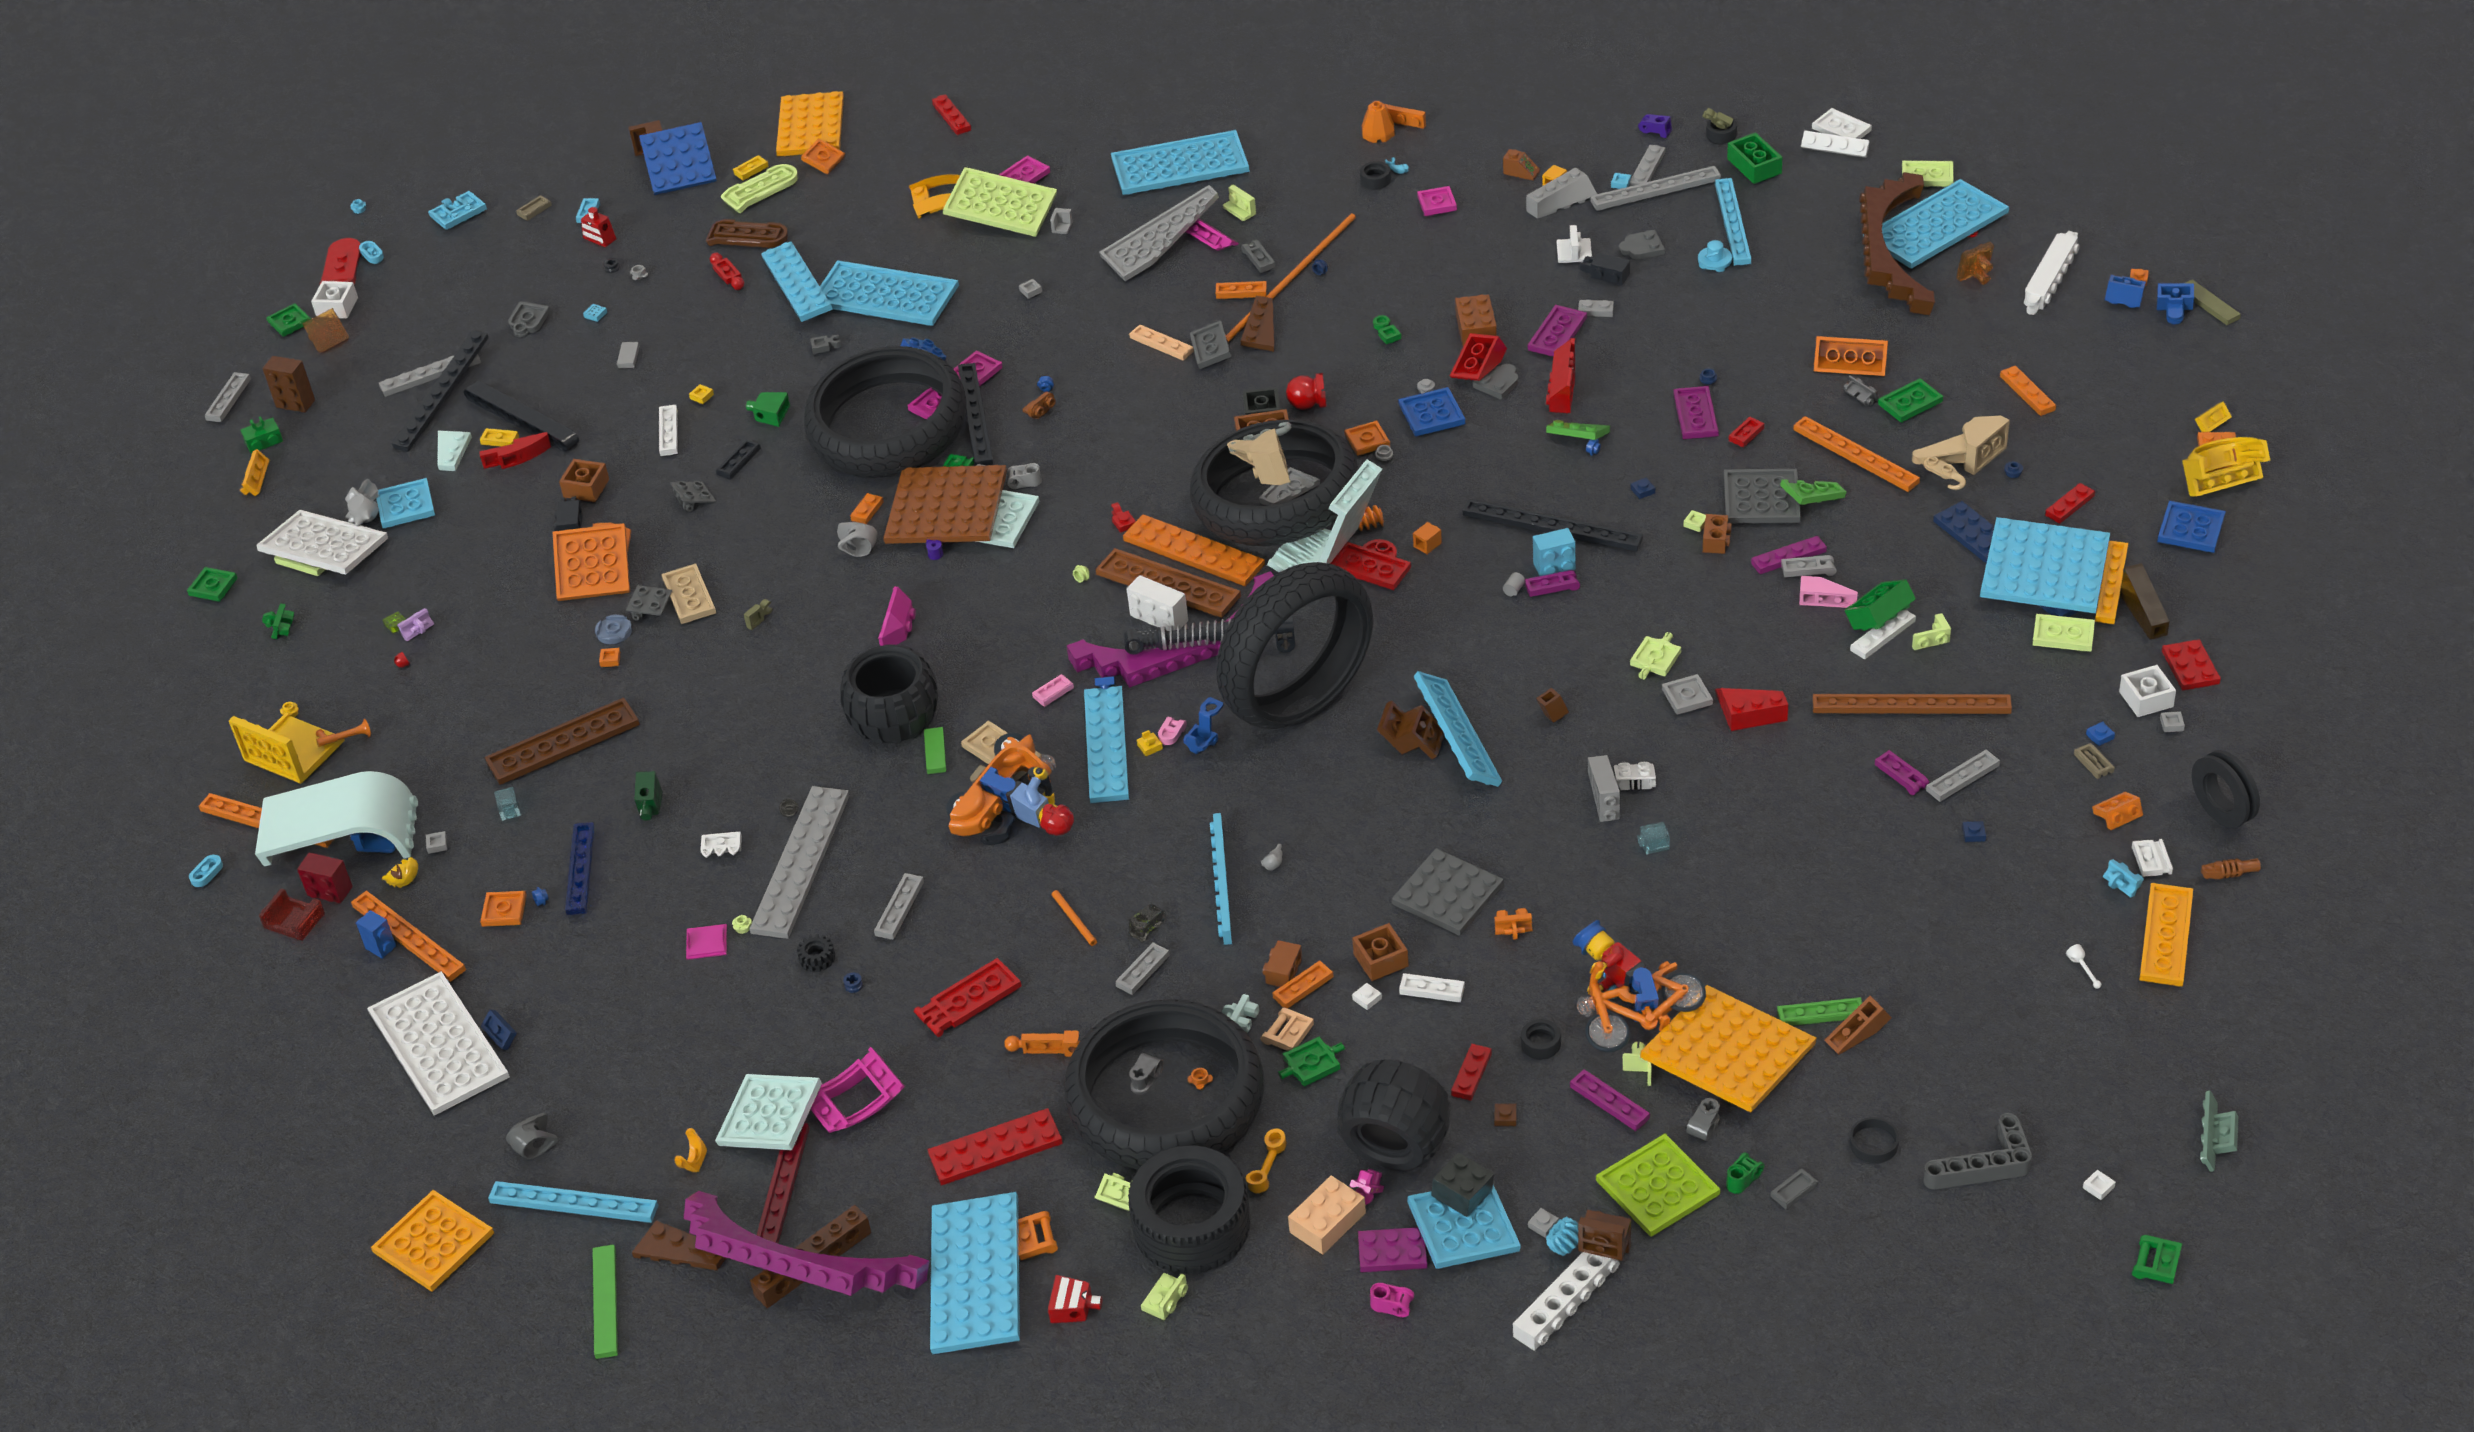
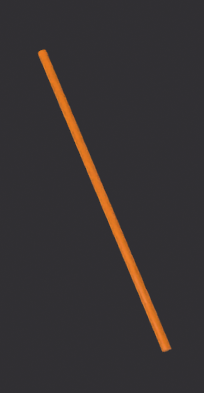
[1226,213,1356,342]

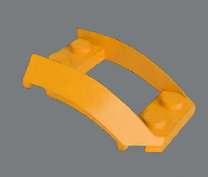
[909,175,960,218]

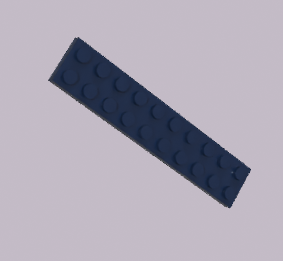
[1933,501,2079,617]

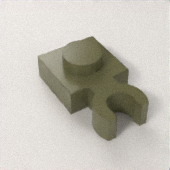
[1702,108,1733,129]
[744,599,773,630]

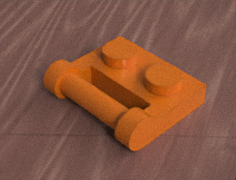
[1018,1211,1058,1260]

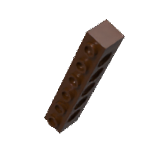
[750,1205,872,1309]

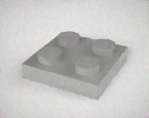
[1662,674,1713,715]

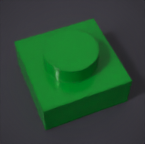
[1378,325,1401,345]

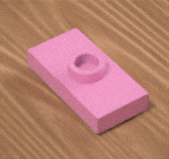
[1032,674,1074,707]

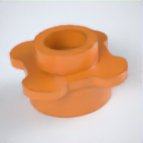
[1188,1068,1213,1089]

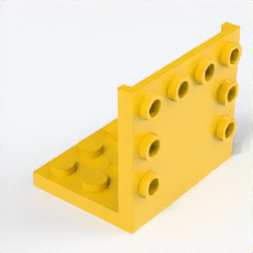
[229,712,345,784]

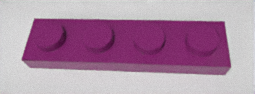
[1751,536,1827,574]
[1570,1070,1650,1131]

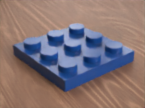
[1398,387,1465,436]
[2157,501,2226,553]

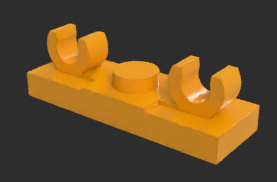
[240,449,269,496]

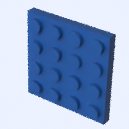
[639,122,717,195]

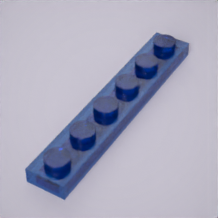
[565,822,595,915]

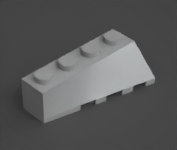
[1526,168,1597,218]

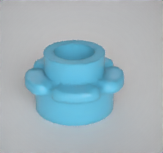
[350,199,366,214]

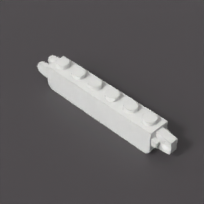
[2024,231,2079,315]

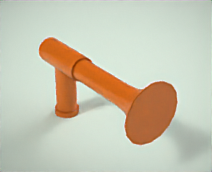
[316,719,371,747]

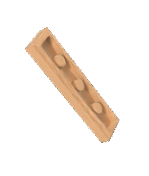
[1129,325,1194,361]

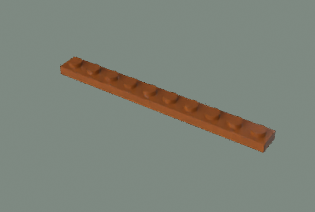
[1812,694,2012,714]

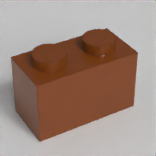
[1263,940,1302,987]

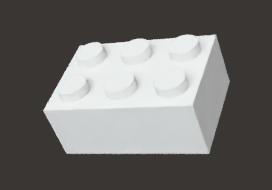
[1127,575,1188,631]

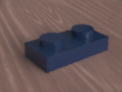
[480,1010,517,1050]

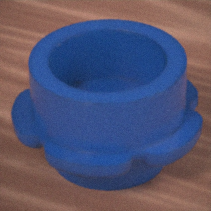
[1037,376,1054,392]
[1586,439,1601,456]
[532,887,548,906]

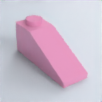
[1799,576,1858,608]

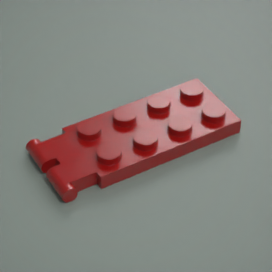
[914,958,1022,1037]

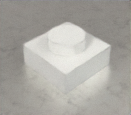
[1352,983,1382,1010]
[2083,1170,2115,1200]

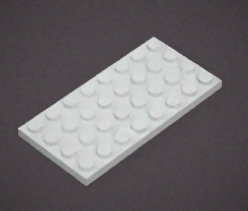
[367,971,509,1116]

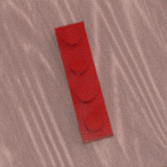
[931,94,971,135]

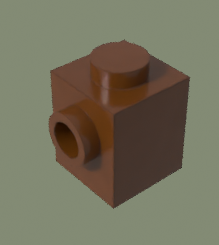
[1536,688,1569,723]

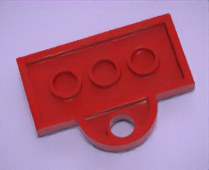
[1330,539,1411,590]

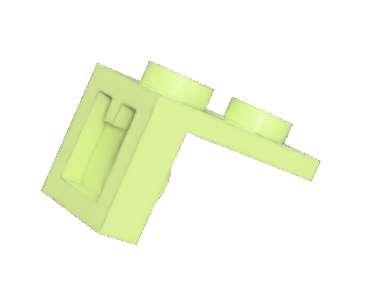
[1912,613,1951,650]

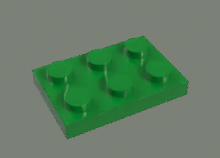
[1878,378,1943,422]

